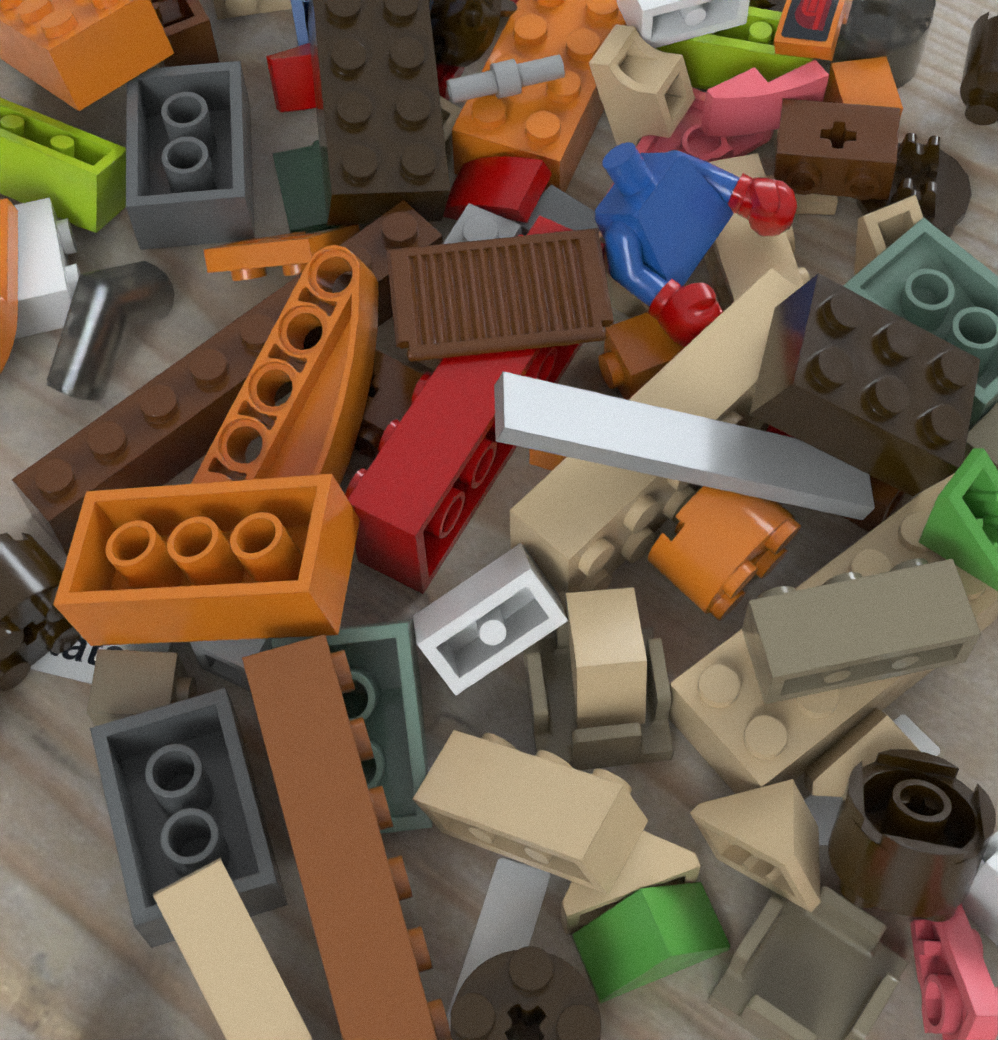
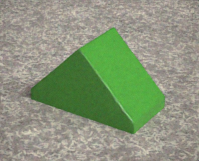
[918,448,998,591]
[572,882,731,1004]

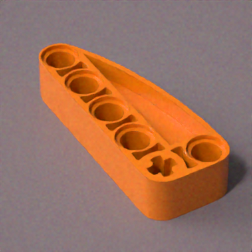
[191,245,379,486]

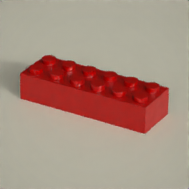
[345,215,605,594]

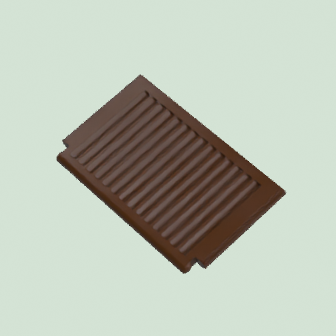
[386,228,614,362]

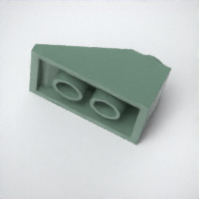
[843,217,998,432]
[271,619,433,834]

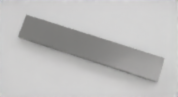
[494,371,875,520]

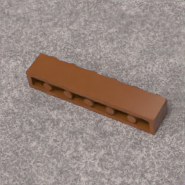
[242,634,452,1040]

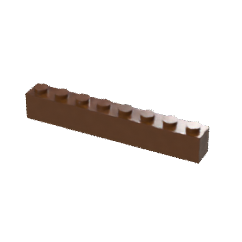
[12,200,443,556]

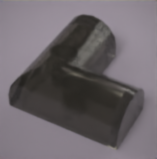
[47,261,175,401]

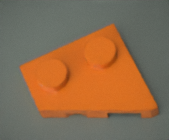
[203,224,360,281]

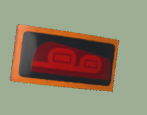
[774,0,853,61]

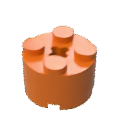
[647,486,801,621]

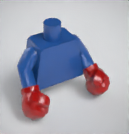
[595,142,797,348]

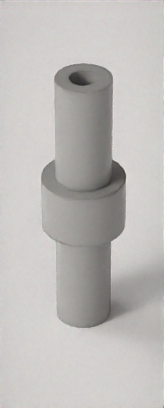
[447,54,565,104]

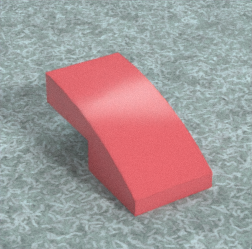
[701,59,829,137]

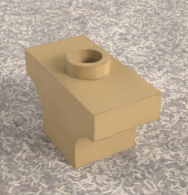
[589,24,695,147]

